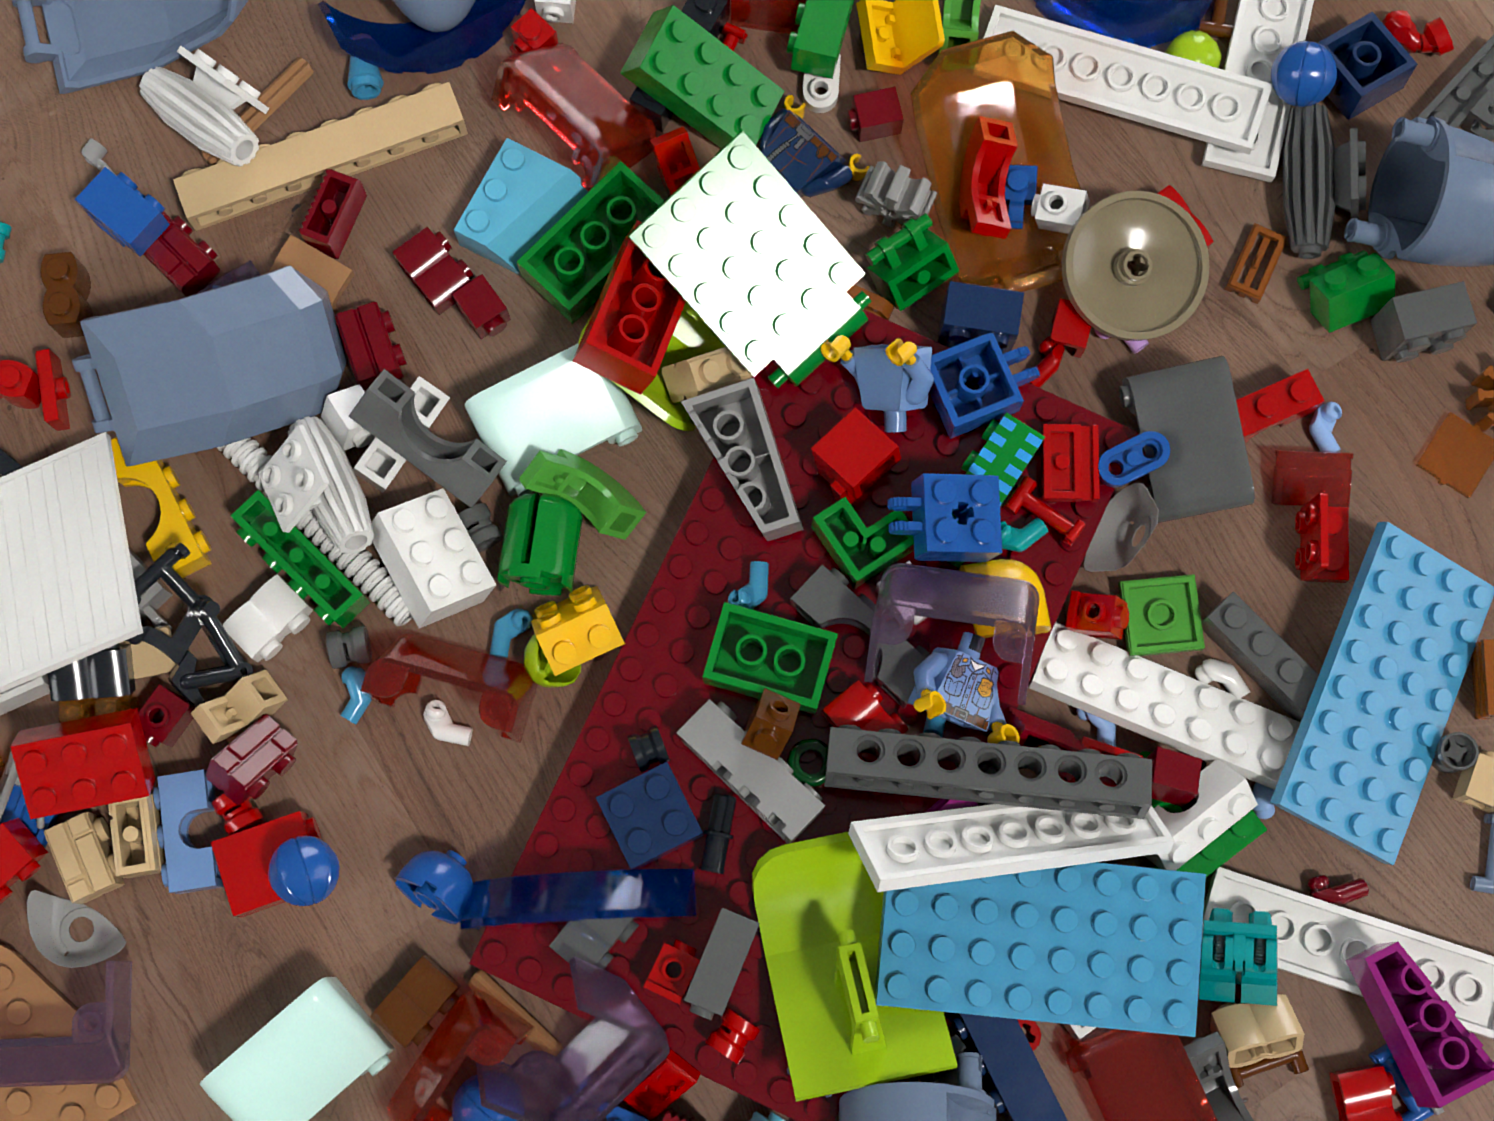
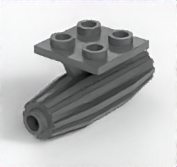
[1283,104,1366,259]

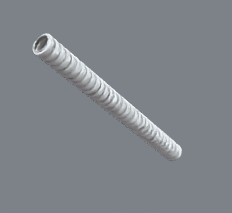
[216,437,413,626]

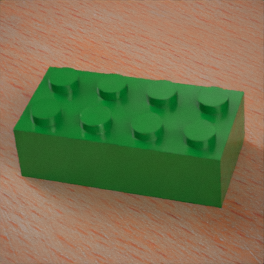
[620,5,784,149]
[517,161,665,324]

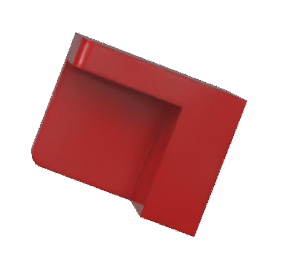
[1050,298,1091,358]

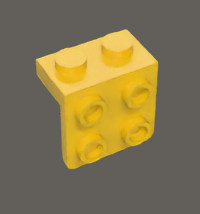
[856,0,945,75]
[531,585,625,676]

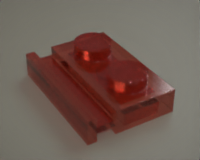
[1271,450,1354,507]

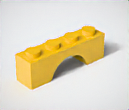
[111,437,212,578]

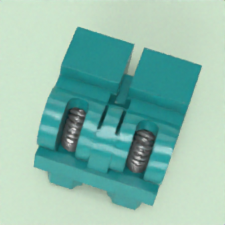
[1199,908,1278,1006]

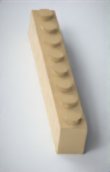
[173,82,468,231]

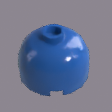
[395,850,474,924]

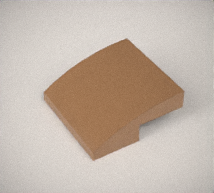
[268,235,355,315]

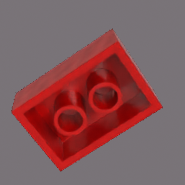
[10,708,156,820]

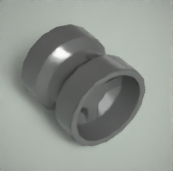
[458,503,503,552]
[326,625,372,669]
[1432,732,1479,774]

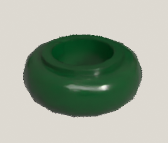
[787,738,828,787]

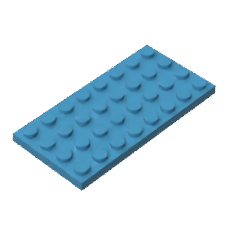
[1270,522,1494,865]
[874,862,1206,1037]

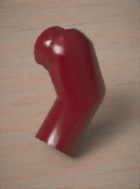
[1308,875,1369,904]

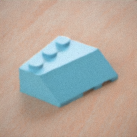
[454,138,592,276]

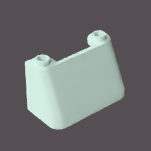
[464,344,642,497]
[200,977,395,1121]

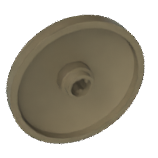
[1062,191,1210,341]

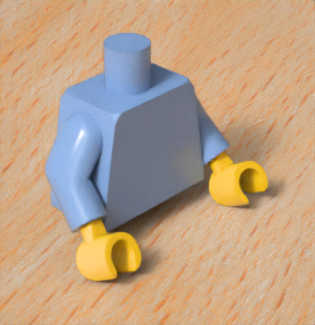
[821,335,934,432]

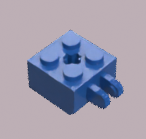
[929,333,1040,439]
[887,473,1002,562]

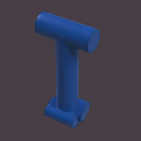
[1369,1043,1434,1121]

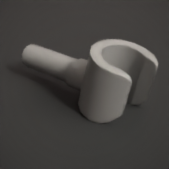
[82,138,117,176]

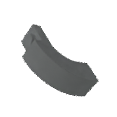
[1179,1032,1254,1121]

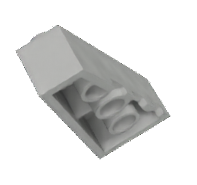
[681,377,804,541]
[677,699,825,844]

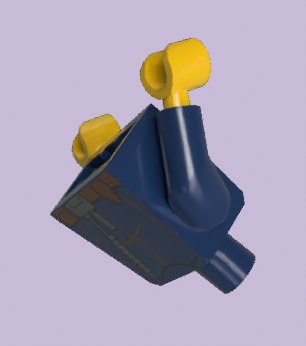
[759,95,869,198]

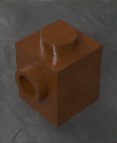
[741,688,801,760]

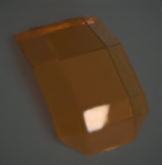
[910,31,1081,292]

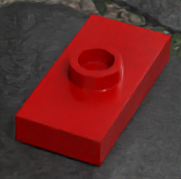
[35,349,71,431]
[620,1049,701,1121]

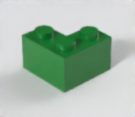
[811,497,914,590]

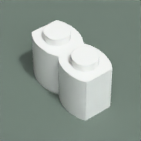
[223,574,313,662]

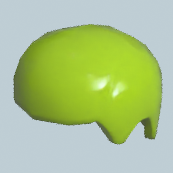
[1164,30,1222,68]
[524,634,581,688]

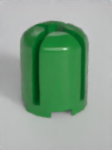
[497,493,583,596]

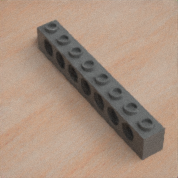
[824,725,1152,819]

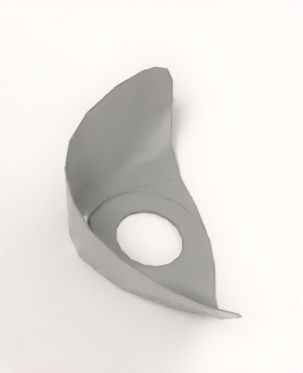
[1084,483,1159,572]
[27,890,126,968]

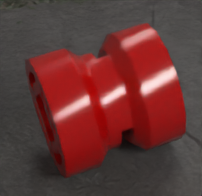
[211,794,264,836]
[706,1008,760,1064]

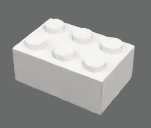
[372,488,496,629]

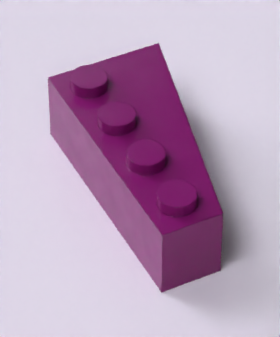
[1345,942,1494,1108]

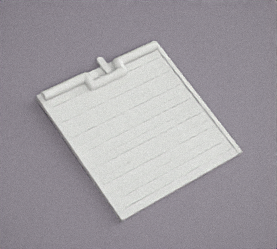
[0,432,143,693]

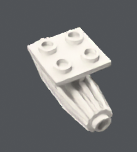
[139,46,269,167]
[258,416,375,555]

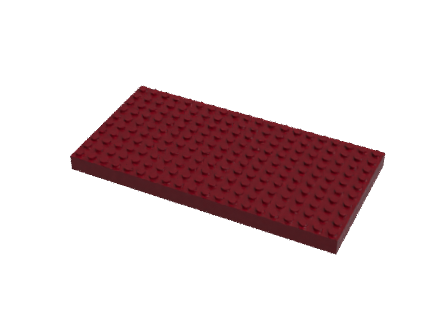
[469,309,1139,1121]

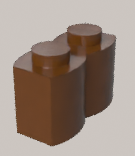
[41,252,93,338]
[370,955,461,1048]

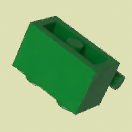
[865,213,960,312]
[1297,250,1395,333]

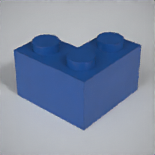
[75,167,170,257]

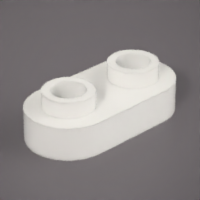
[802,54,841,113]

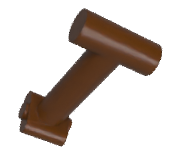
[1197,0,1234,39]
[1230,1049,1309,1089]

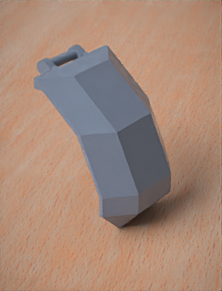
[12,0,248,94]
[72,265,347,466]

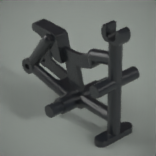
[125,542,253,708]

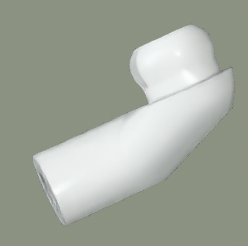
[1195,658,1251,699]
[423,700,473,746]

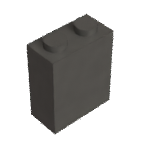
[684,908,760,1020]

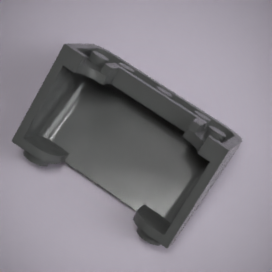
[1119,356,1255,523]

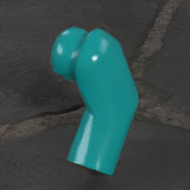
[1001,517,1049,552]

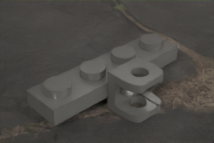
[1418,35,1494,141]

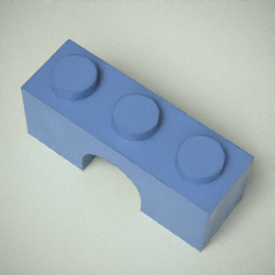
[153,769,224,894]

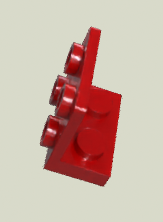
[1295,493,1349,583]

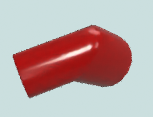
[1030,336,1065,388]

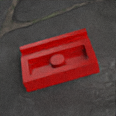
[1041,424,1100,502]

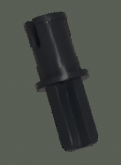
[699,794,737,874]

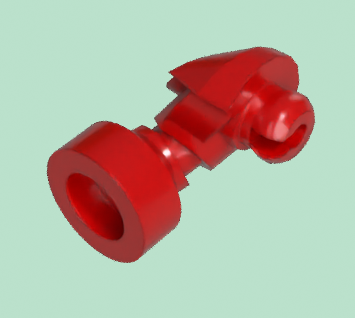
[1382,10,1454,56]

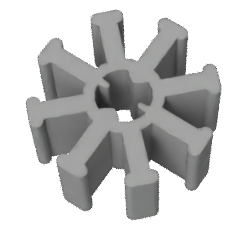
[855,161,937,228]

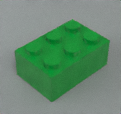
[703,602,838,715]

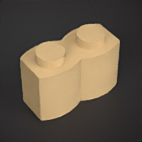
[1210,994,1305,1068]

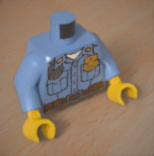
[907,632,1020,744]

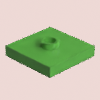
[1118,574,1205,656]

